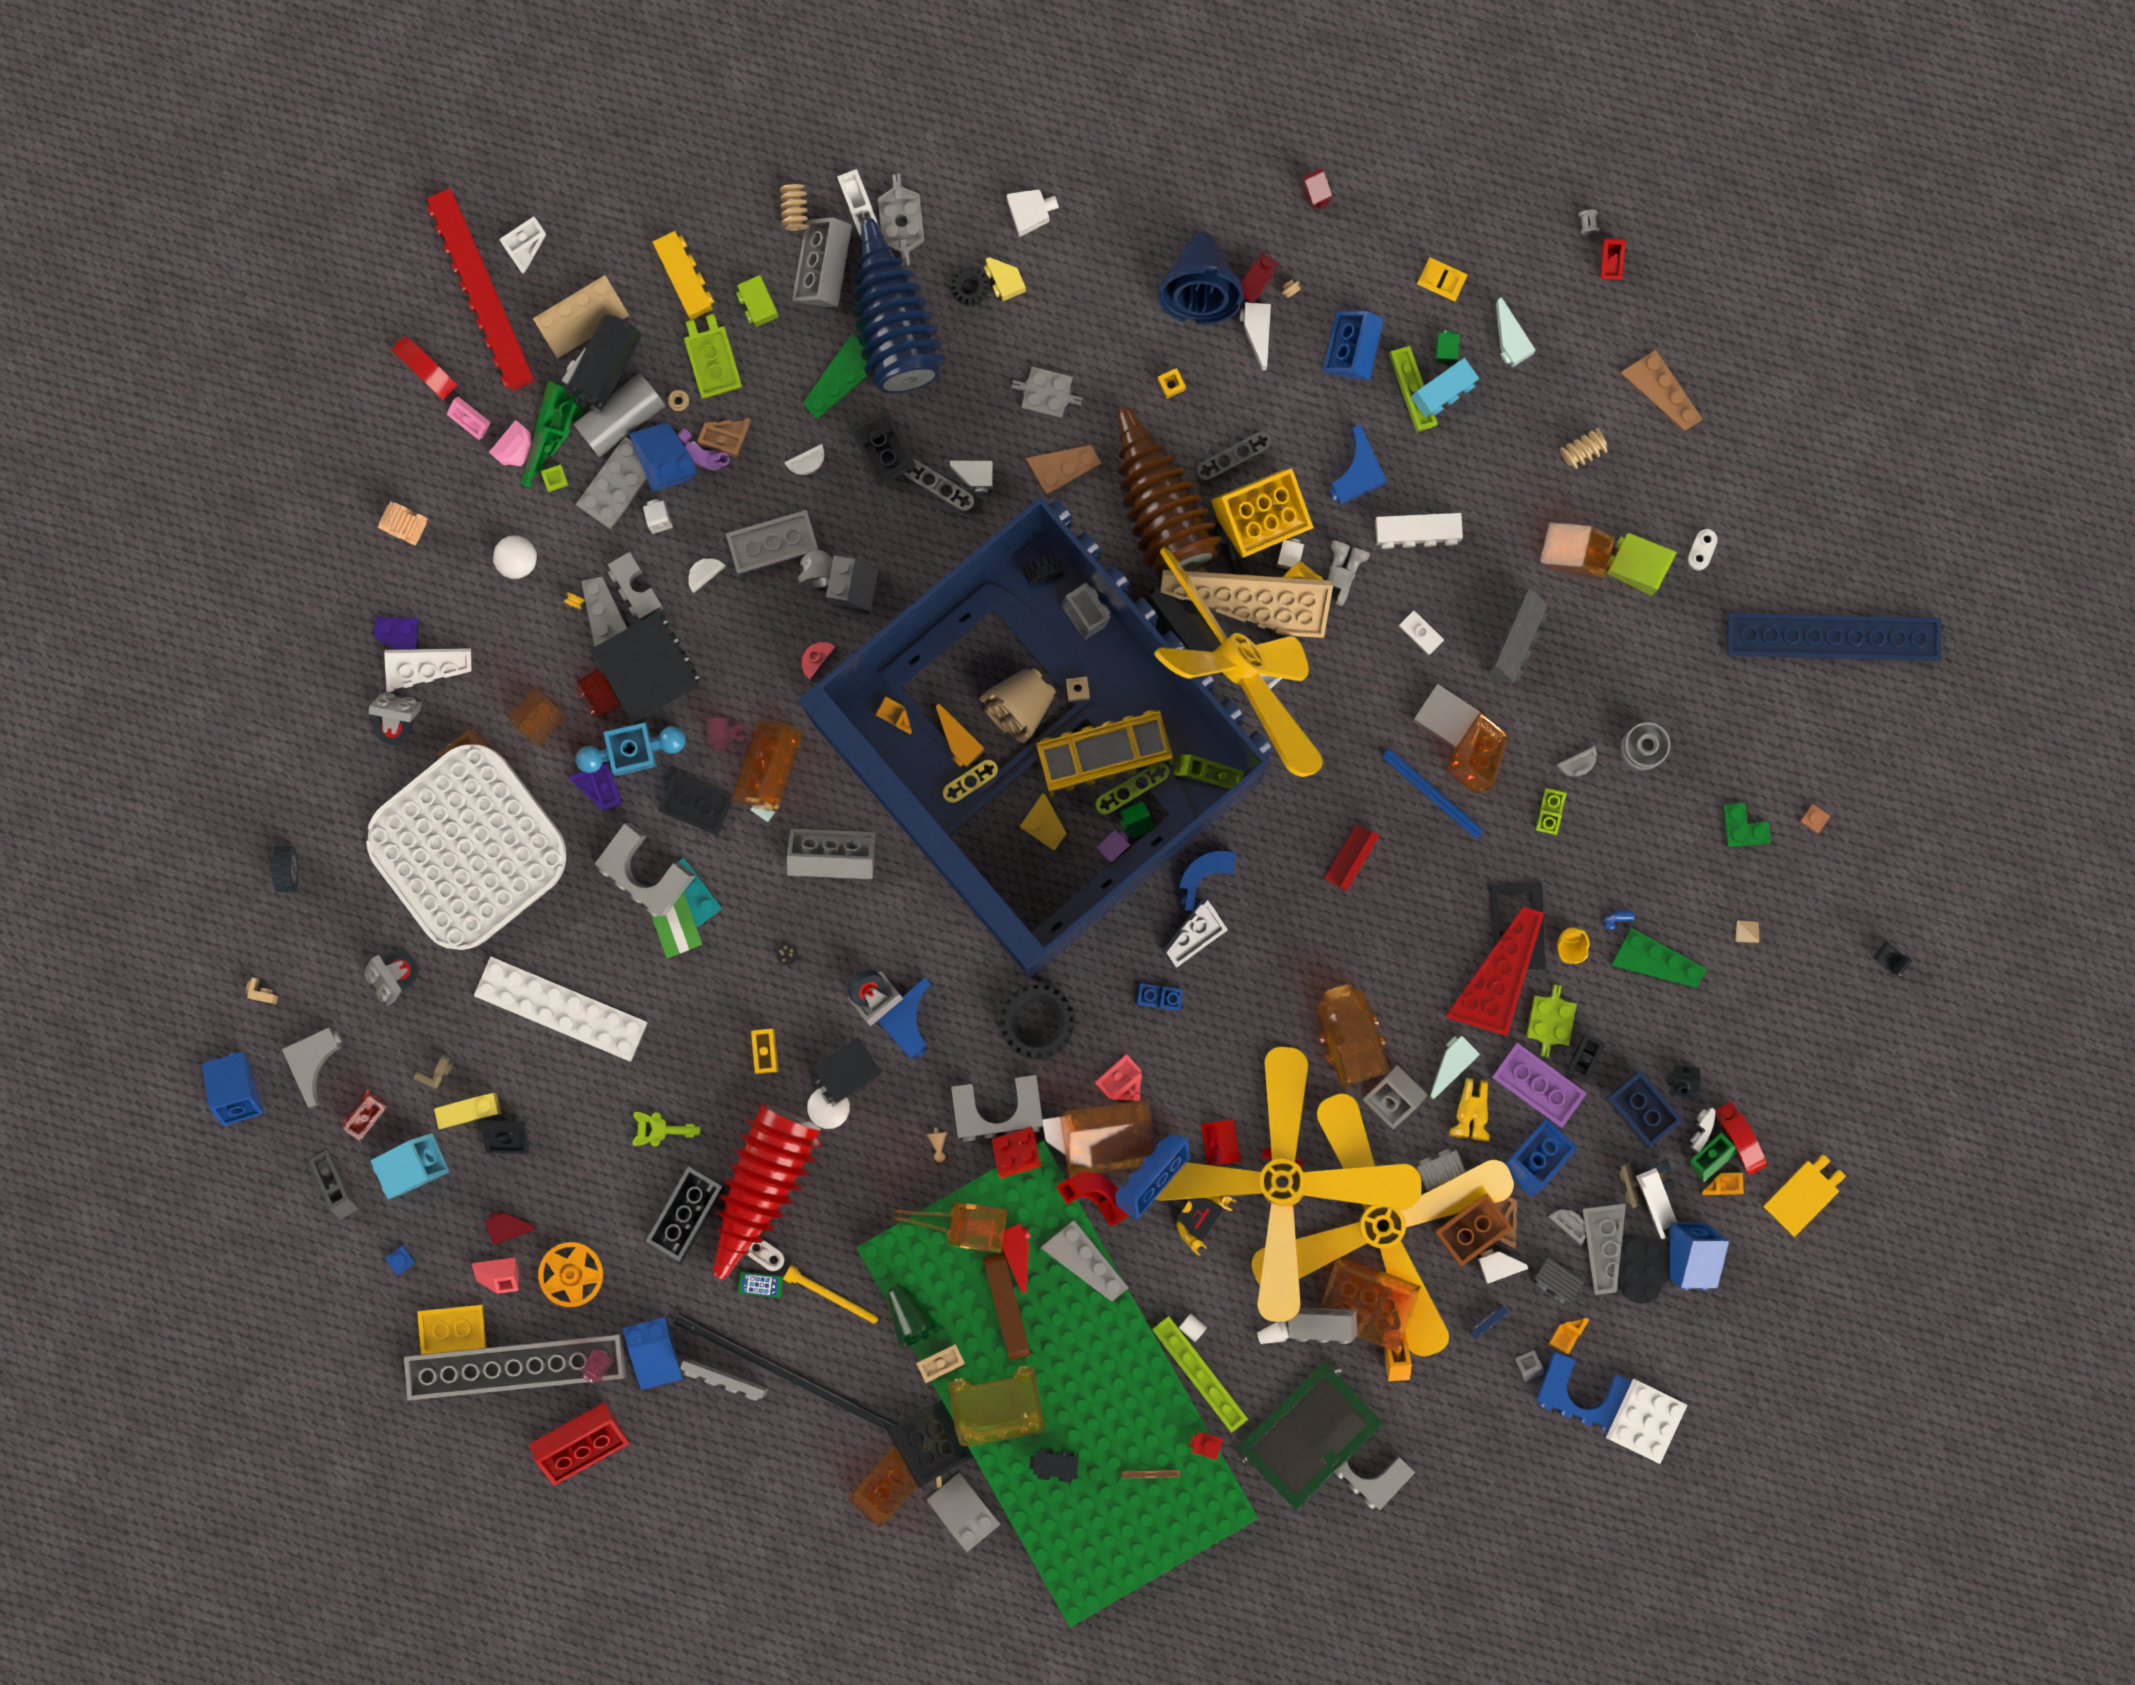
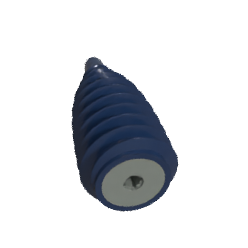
[853,219,946,393]

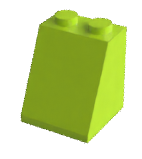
[1606,533,1677,596]

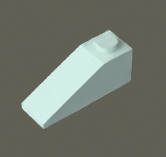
[1496,297,1535,367]
[1429,1036,1480,1099]

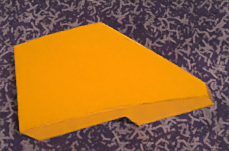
[1702,1173,1744,1195]

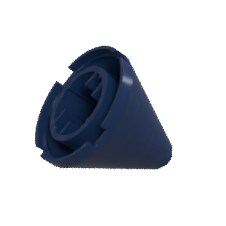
[1159,231,1243,325]

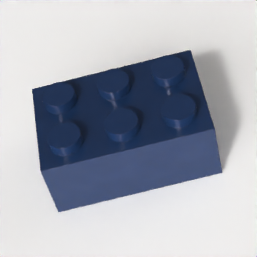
[1605,1071,1683,1148]

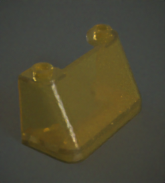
[948,1366,1045,1446]

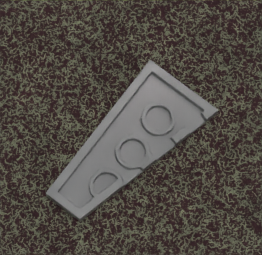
[581,577,627,646]
[1583,1204,1626,1295]
[1041,1221,1128,1301]

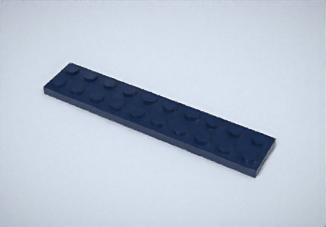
[1727,613,1941,662]

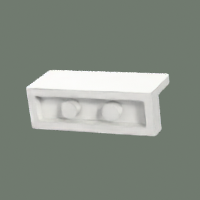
[1636,1168,1677,1239]

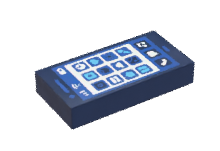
[1468,1305,1508,1339]

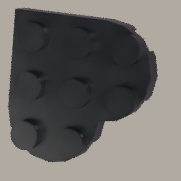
[1619,1238,1672,1304]

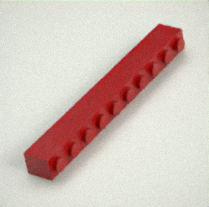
[426,188,536,392]

